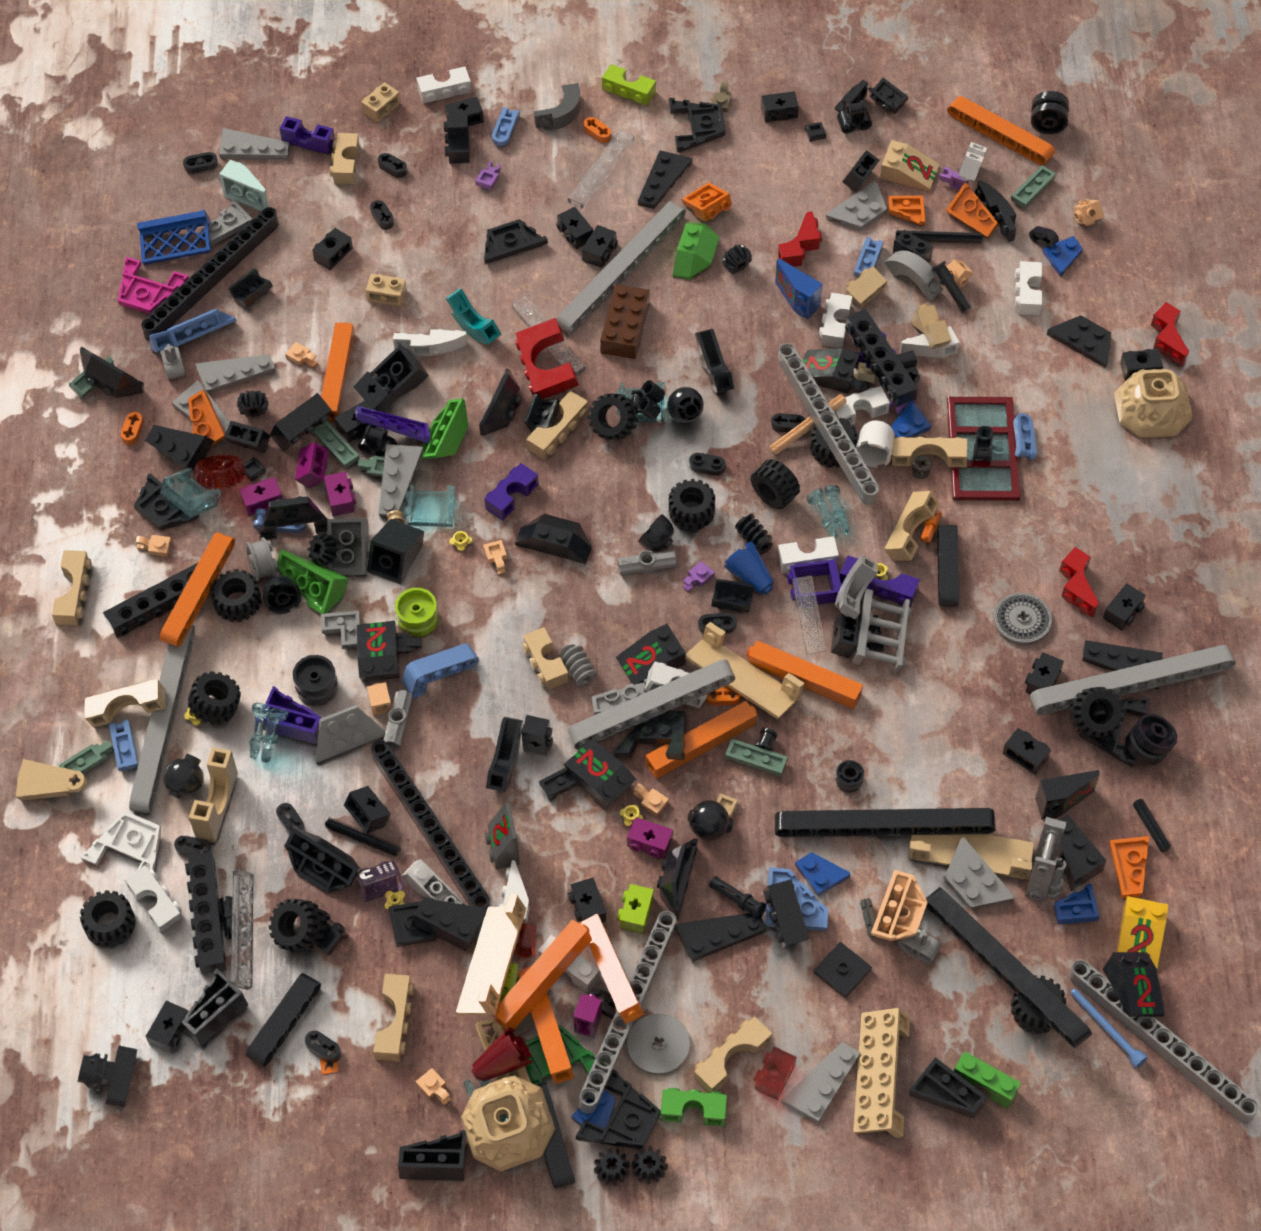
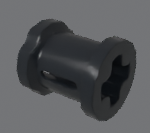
[755,728,778,751]

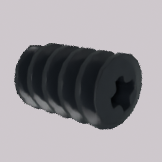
[735,514,773,555]

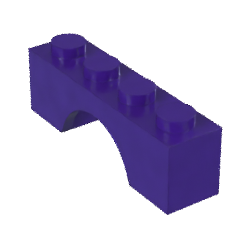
[840,555,920,607]

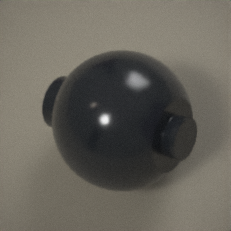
[667,387,704,423]
[163,754,204,799]
[688,800,734,840]

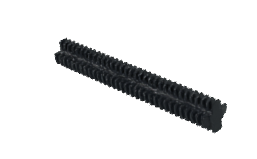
[325,817,401,857]

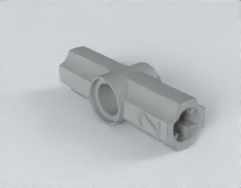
[618,550,676,575]
[384,690,413,750]

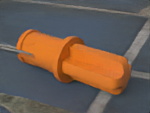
[921,510,942,543]

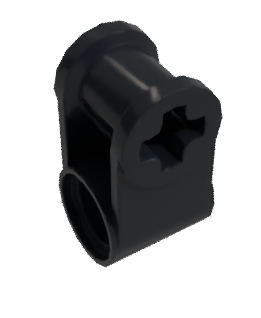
[973,426,993,462]

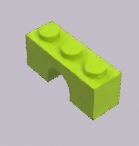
[602,64,656,106]

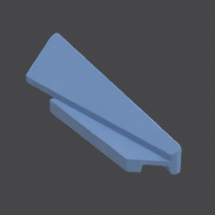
[149,309,237,353]

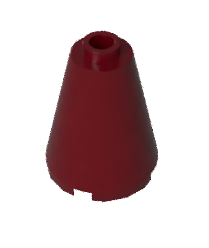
[471,1027,533,1082]

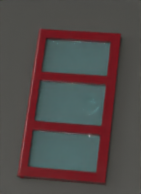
[947,396,1020,501]

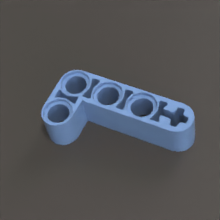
[402,643,479,698]

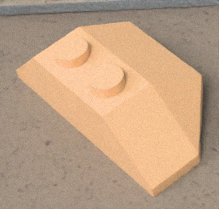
[871,870,927,941]

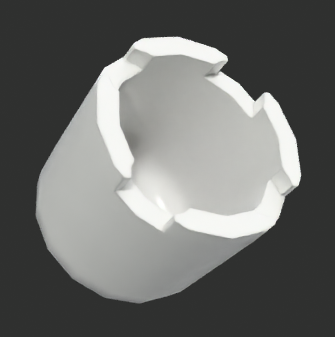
[855,420,895,468]

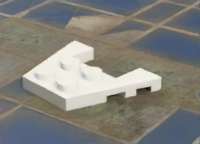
[80,811,162,871]

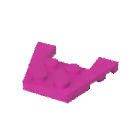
[118,257,189,314]

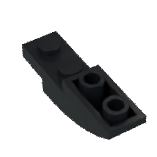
[975,180,1016,242]

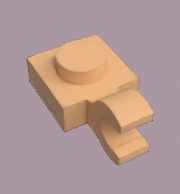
[285,342,318,367]
[136,535,171,557]
[483,540,507,575]
[633,783,669,817]
[416,1068,451,1106]

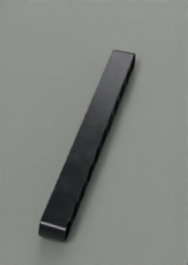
[141,207,279,341]
[371,740,491,917]
[775,808,996,837]
[926,887,1092,1048]

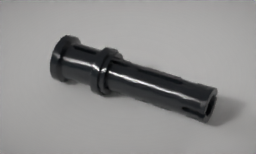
[932,261,971,313]
[709,876,767,919]

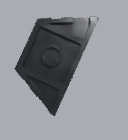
[484,219,548,264]
[1047,315,1111,368]
[134,473,200,531]

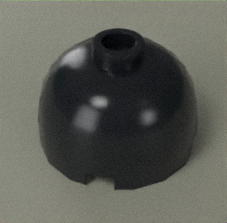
[638,514,674,551]
[263,575,301,614]

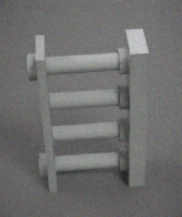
[852,589,911,674]
[1025,817,1066,901]

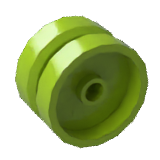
[395,588,439,637]

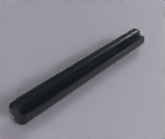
[895,230,983,243]

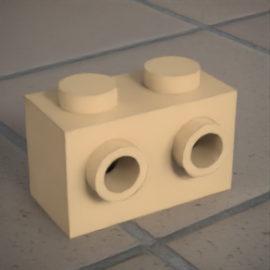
[361,82,401,123]
[846,266,887,310]
[366,274,407,307]

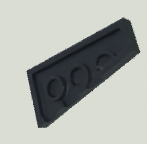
[638,150,692,209]
[1082,640,1163,689]
[675,913,767,962]

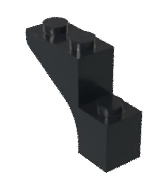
[695,328,734,393]
[486,717,523,792]

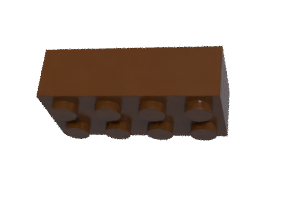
[600,284,650,359]

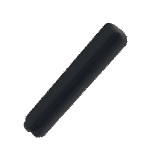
[1133,799,1171,852]

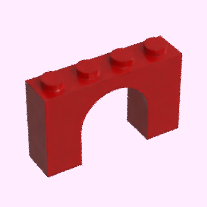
[515,318,579,399]

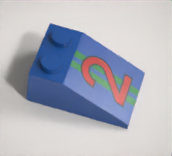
[775,258,822,319]

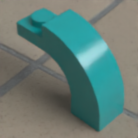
[445,289,502,344]

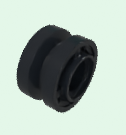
[835,760,864,792]

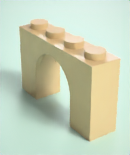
[189,747,238,843]

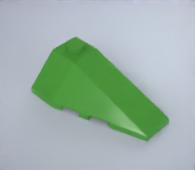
[277,550,349,614]

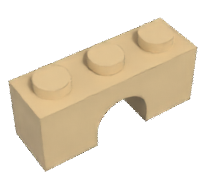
[330,133,360,184]
[522,627,569,691]

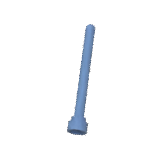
[1071,989,1148,1069]

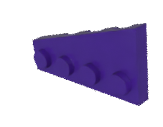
[355,406,431,443]

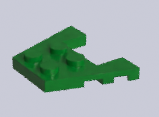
[525,1024,606,1085]

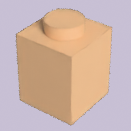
[367,682,392,716]

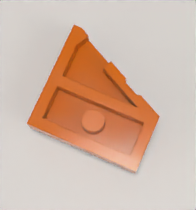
[888,196,925,226]

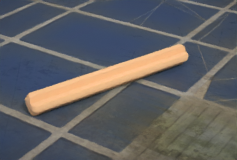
[770,394,847,455]

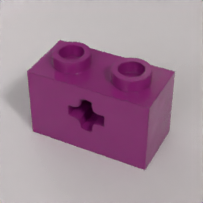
[295,442,329,488]
[324,472,357,516]
[239,477,283,516]
[627,817,673,859]
[573,994,602,1038]

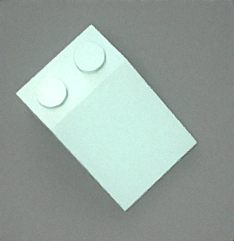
[219,160,269,211]

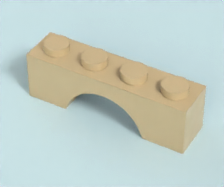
[526,391,589,460]
[892,437,968,467]
[884,491,940,561]
[52,550,91,626]
[85,679,166,728]
[373,974,414,1062]
[694,1016,772,1093]

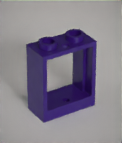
[787,559,841,608]

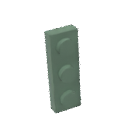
[1011,165,1056,209]
[312,421,360,469]
[725,739,788,777]

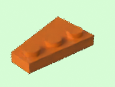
[945,182,999,239]
[188,390,226,448]
[1109,836,1150,899]

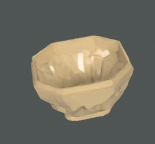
[1114,369,1192,438]
[461,1075,555,1171]

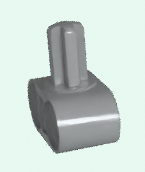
[160,344,186,380]
[897,928,941,964]

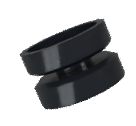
[1031,91,1069,134]
[293,655,338,705]
[1125,714,1178,765]

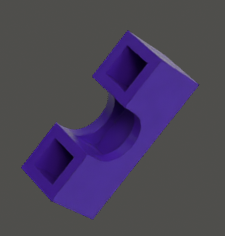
[279,116,335,154]
[485,463,539,521]

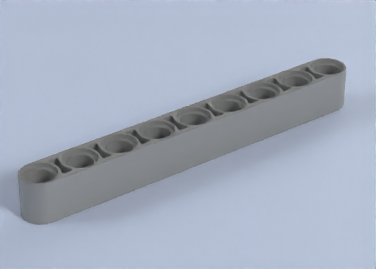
[568,659,735,749]

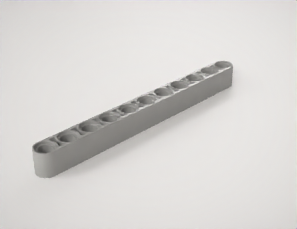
[556,201,686,335]
[778,343,879,505]
[129,625,195,813]
[1029,645,1236,715]
[578,911,676,1114]
[1069,960,1259,1123]

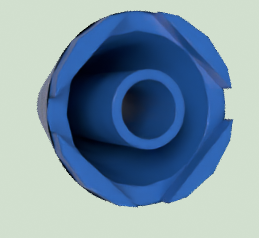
[723,542,774,595]

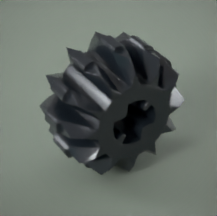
[722,244,752,274]
[237,390,269,418]
[307,533,340,566]
[631,1146,668,1185]
[594,1148,630,1186]

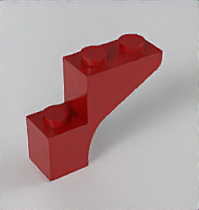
[778,211,822,267]
[1151,302,1189,367]
[1060,547,1099,618]

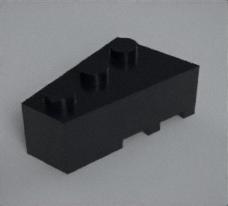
[1057,815,1107,892]
[182,968,249,1047]
[909,1057,987,1119]
[398,1130,468,1181]

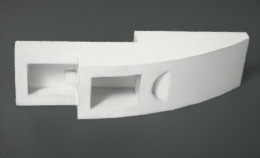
[393,329,467,357]

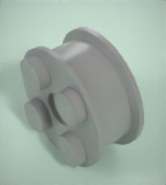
[245,537,278,582]

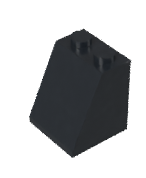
[367,519,424,584]

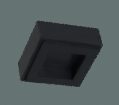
[805,122,826,142]
[240,457,266,482]

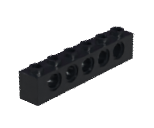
[845,309,918,407]
[103,563,198,638]
[185,852,227,975]

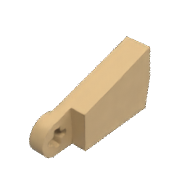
[16,759,87,801]

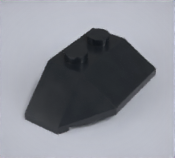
[80,346,144,398]
[479,368,522,436]
[515,514,592,564]
[284,828,360,893]
[657,838,698,920]

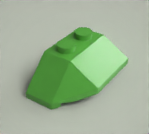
[672,221,720,280]
[421,398,468,459]

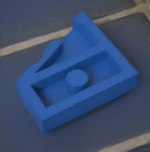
[1054,884,1099,924]

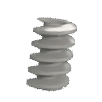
[559,644,597,687]

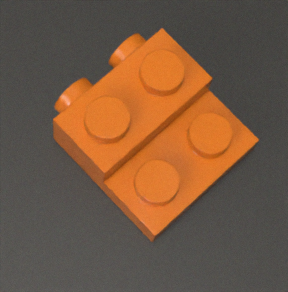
[682,182,732,221]

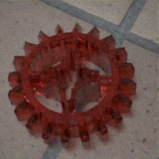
[194,454,245,490]

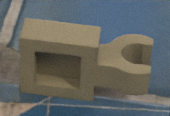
[712,82,731,112]
[852,362,875,383]

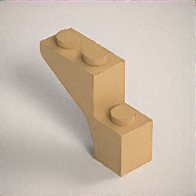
[910,304,951,349]

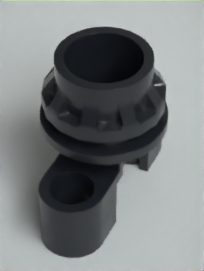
[77,1045,138,1108]

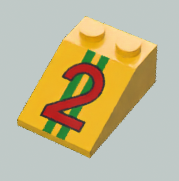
[1117,896,1168,969]

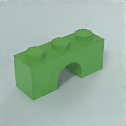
[954,1051,1021,1109]
[661,1088,727,1127]

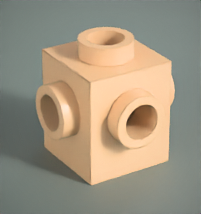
[1074,199,1104,226]
[946,259,974,289]

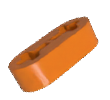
[584,117,611,143]
[120,412,144,445]
[705,686,741,706]

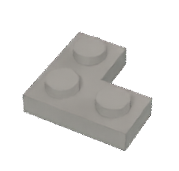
[321,611,360,649]

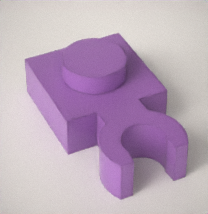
[475,161,501,190]

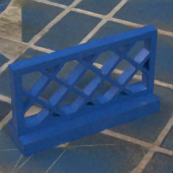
[137,210,211,265]

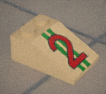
[880,140,939,191]

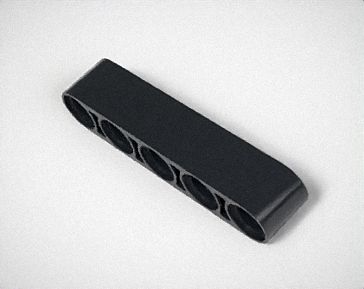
[937,525,959,606]
[246,973,321,1067]
[537,1082,575,1189]

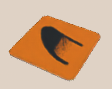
[320,1059,338,1074]

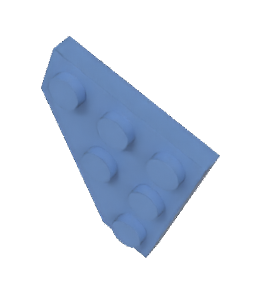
[765,867,828,931]

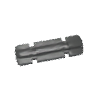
[860,898,876,938]

